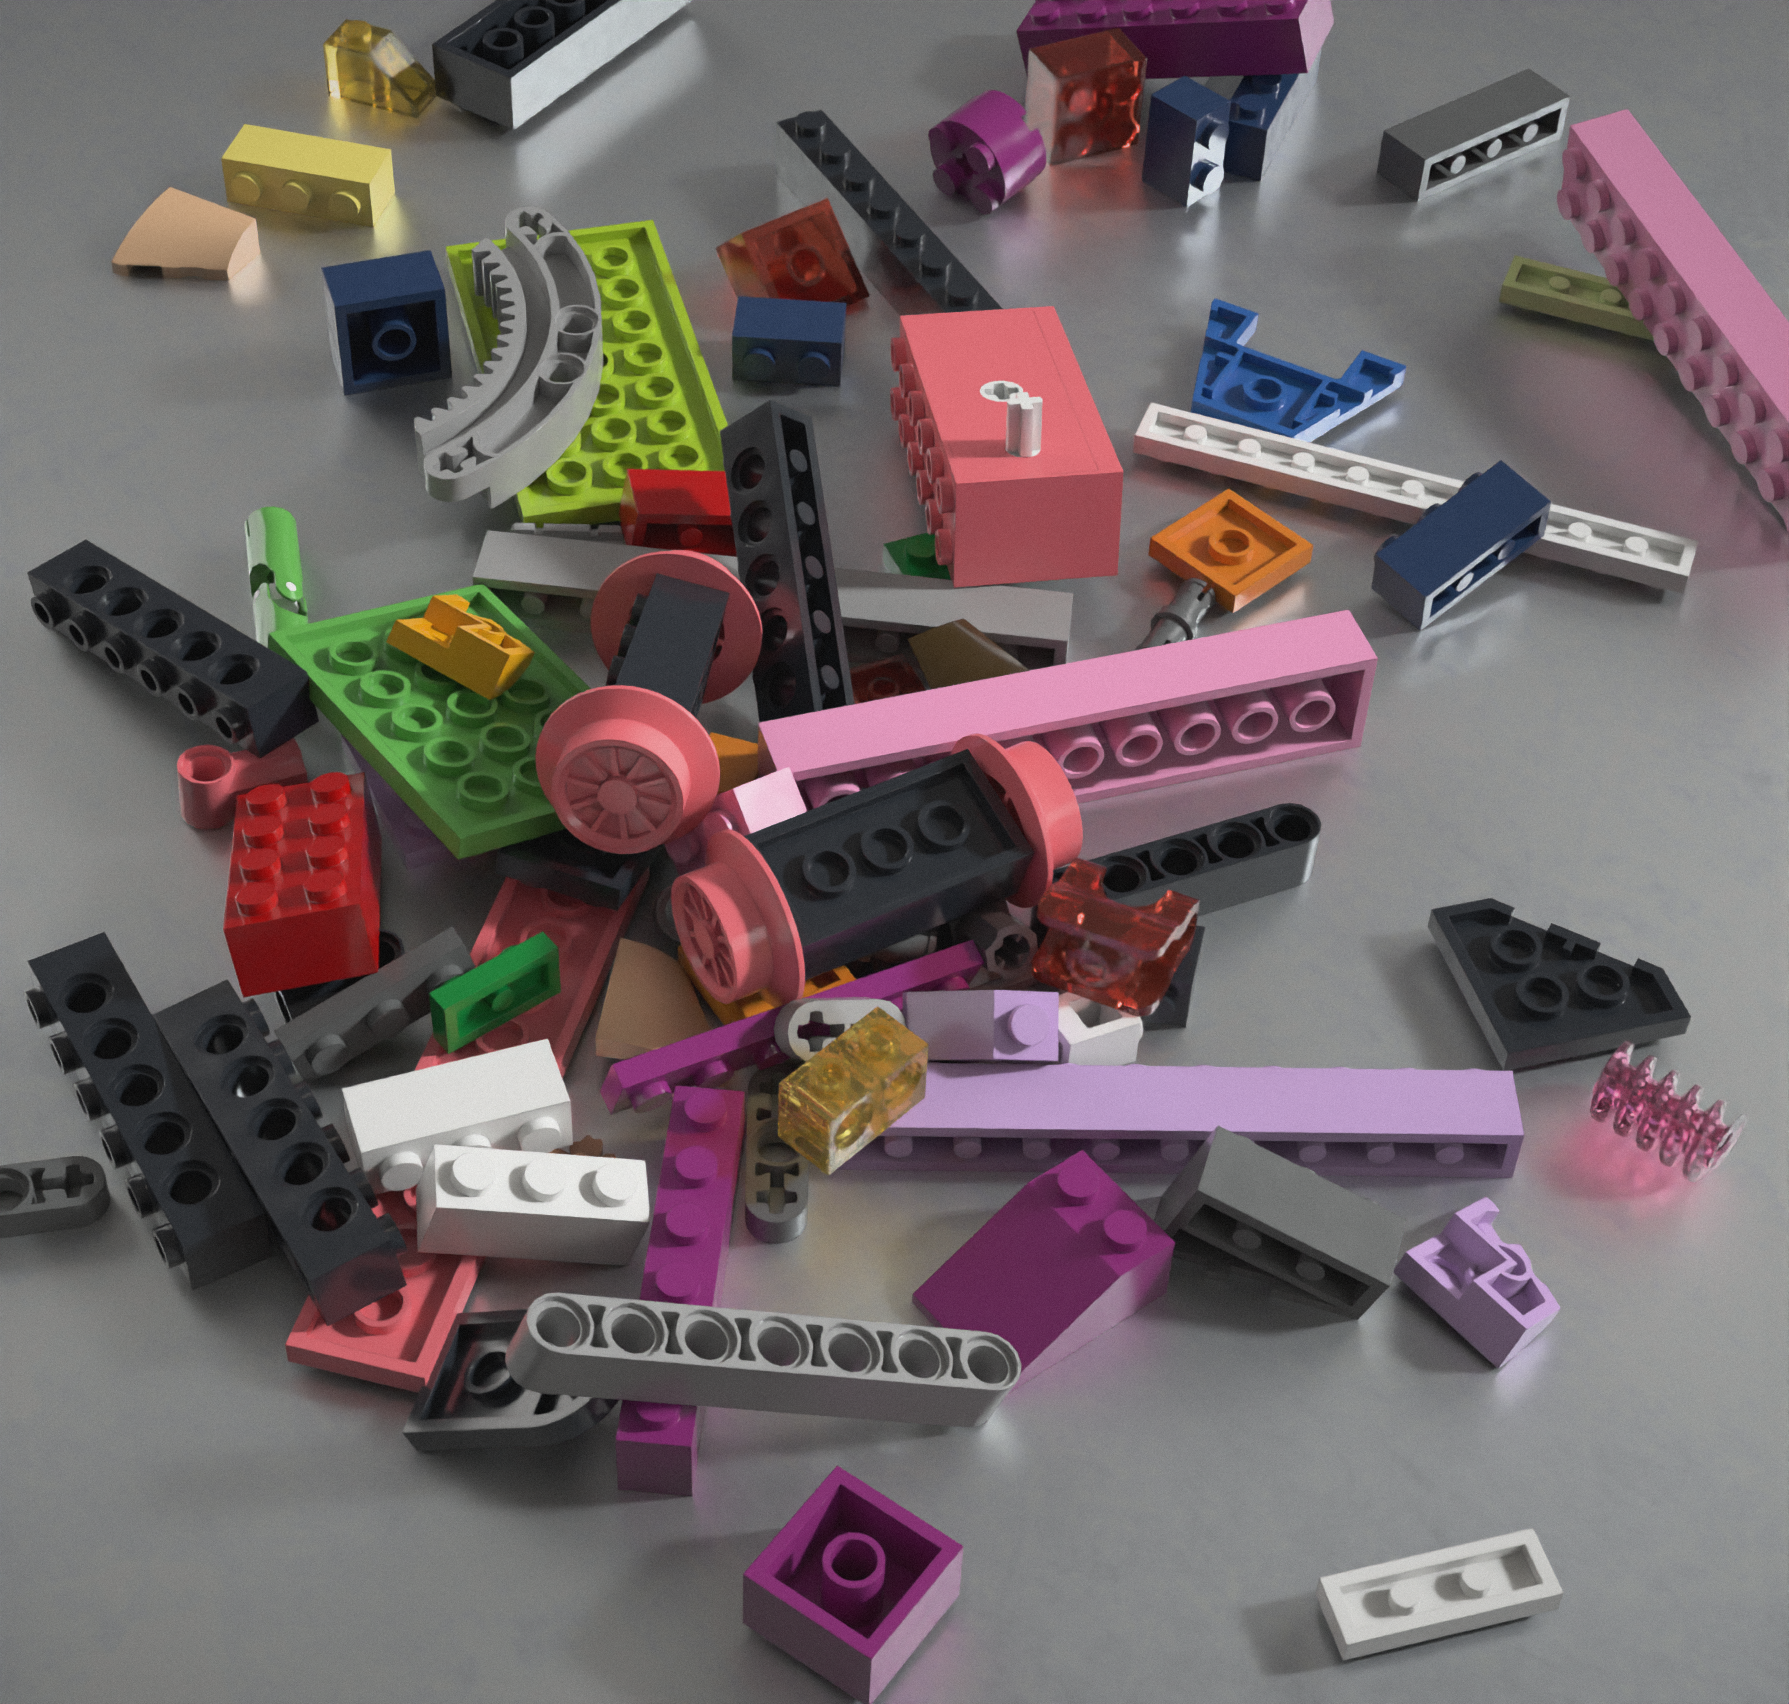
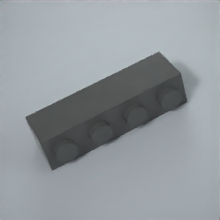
[1377,68,1570,202]

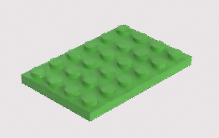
[268,584,591,860]

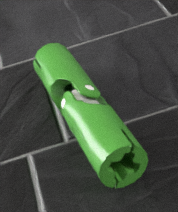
[244,506,309,648]

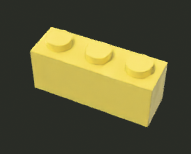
[221,124,395,227]

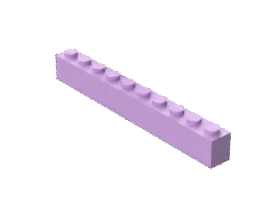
[828,1061,1524,1178]

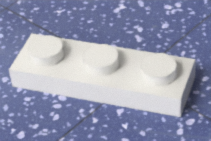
[1315,1528,1564,1660]

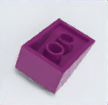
[912,1150,1175,1395]

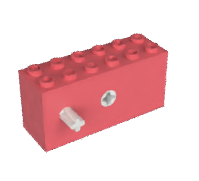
[890,306,1124,588]

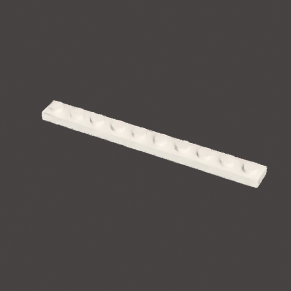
[1133,403,1699,594]

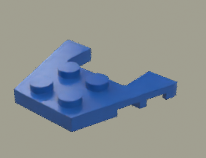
[1191,298,1406,442]

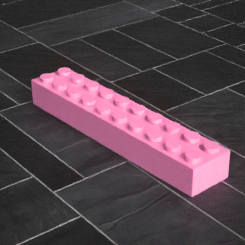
[1557,109,1789,533]
[758,610,1378,811]

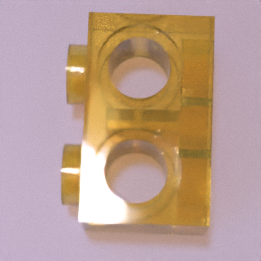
[778,1006,929,1176]

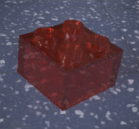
[1024,28,1147,166]

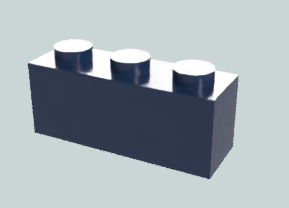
[1371,460,1551,631]

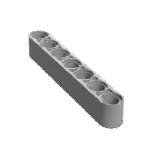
[505,1293,1021,1427]

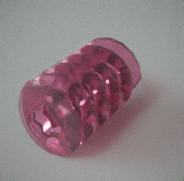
[1590,1040,1747,1183]

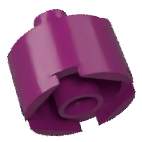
[928,90,1046,215]

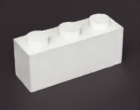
[342,1039,573,1195]
[416,1144,650,1266]

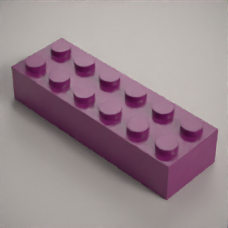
[1016,0,1334,84]

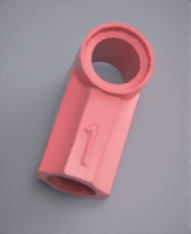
[177,738,308,829]

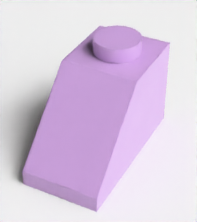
[902,990,1059,1064]

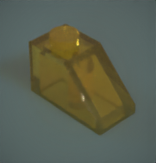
[323,19,436,118]

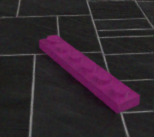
[600,940,984,1115]

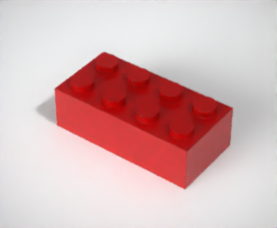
[223,772,382,998]

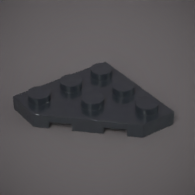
[1427,898,1691,1071]

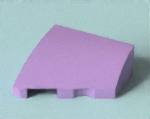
[1394,1197,1561,1369]

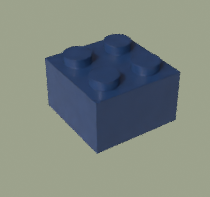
[321,250,452,396]

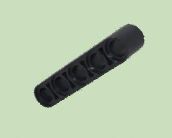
[1029,803,1321,952]

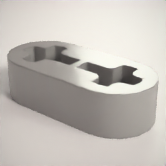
[774,997,906,1063]

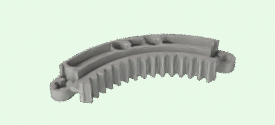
[414,206,603,509]

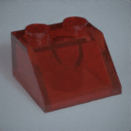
[715,198,870,307]

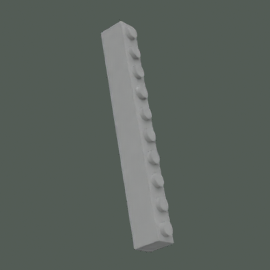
[472,530,1074,671]

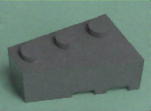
[1153,1125,1407,1320]

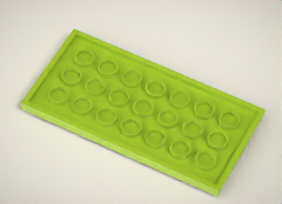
[445,220,728,528]

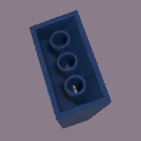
[1204,47,1322,181]

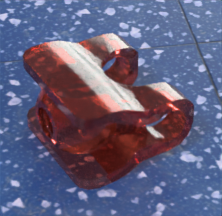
[1031,858,1200,1017]

